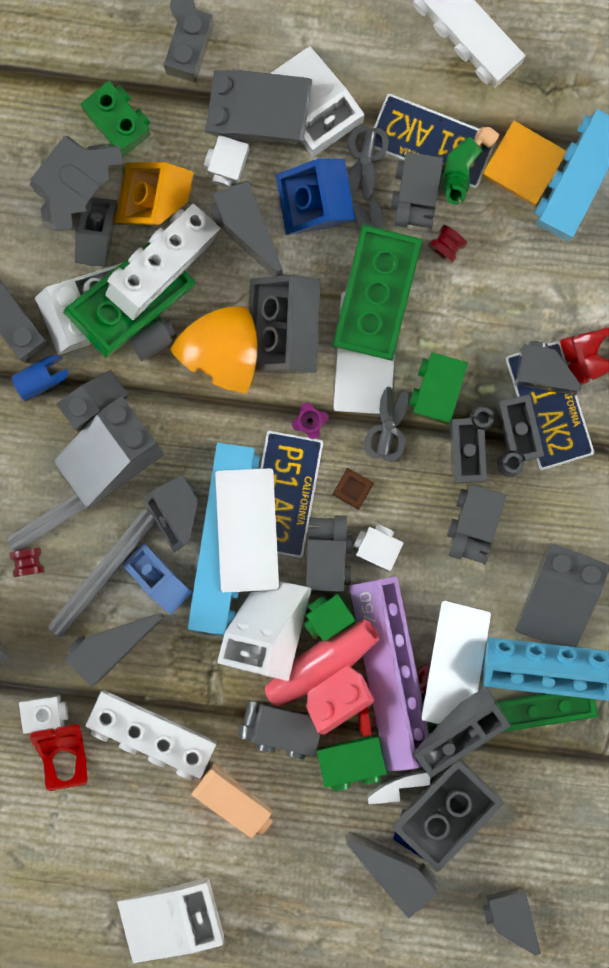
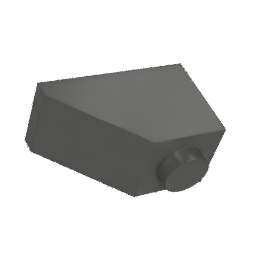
[75,197,117,267]
[515,341,581,396]
[57,370,129,432]
[142,474,198,552]
[483,887,541,955]

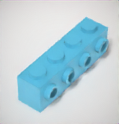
[534,109,609,242]
[483,637,609,701]

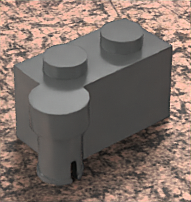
[164,0,214,83]
[390,152,443,229]
[495,394,544,477]
[449,407,494,484]
[447,484,507,565]
[306,515,352,591]
[237,700,320,760]

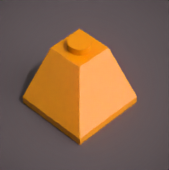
[114,162,194,225]

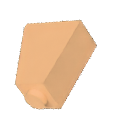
[191,763,273,839]

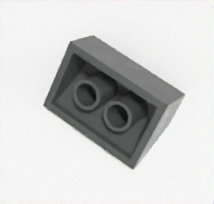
[249,274,320,374]

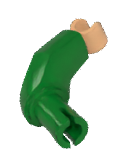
[441,127,499,205]

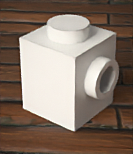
[204,135,249,187]
[353,524,404,571]
[19,695,69,734]

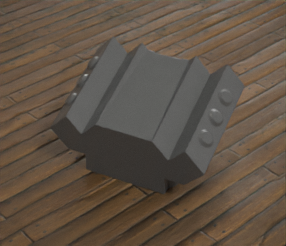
[30,136,122,231]

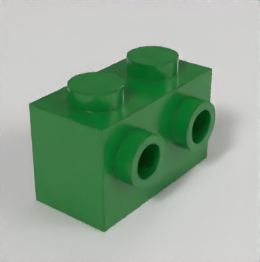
[80,81,151,158]
[409,352,468,425]
[304,593,355,642]
[316,734,387,792]

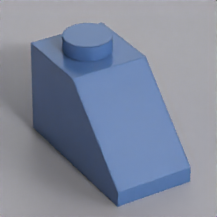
[122,543,193,615]

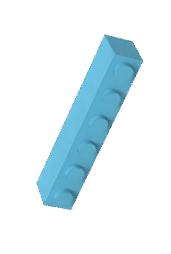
[187,442,260,635]

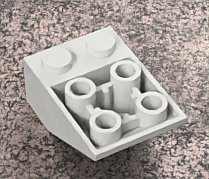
[270,46,364,158]
[35,263,122,355]
[217,581,311,681]
[117,877,224,963]

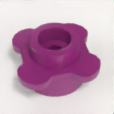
[292,403,328,439]

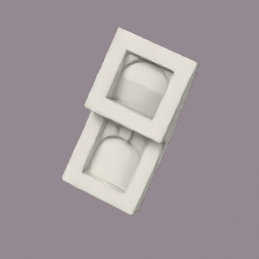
[367,770,430,804]

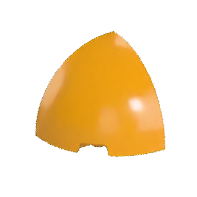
[170,306,257,394]

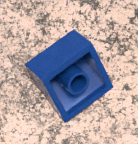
[275,158,355,235]

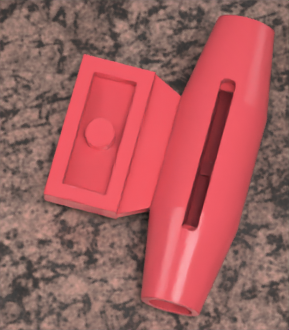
[264,619,379,735]

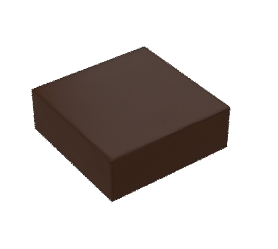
[332,468,374,510]

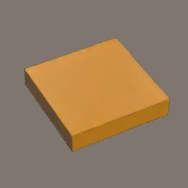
[482,121,566,207]

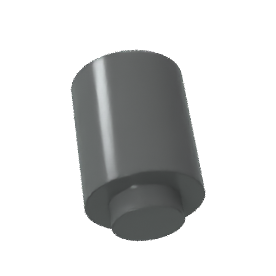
[130,317,177,361]

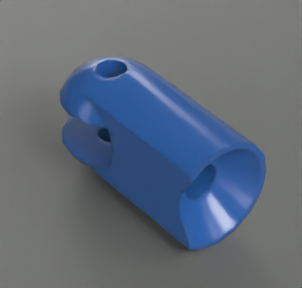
[11,355,69,402]

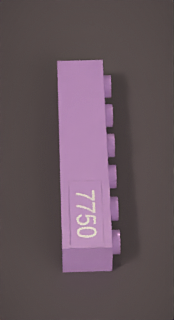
[349,576,429,772]

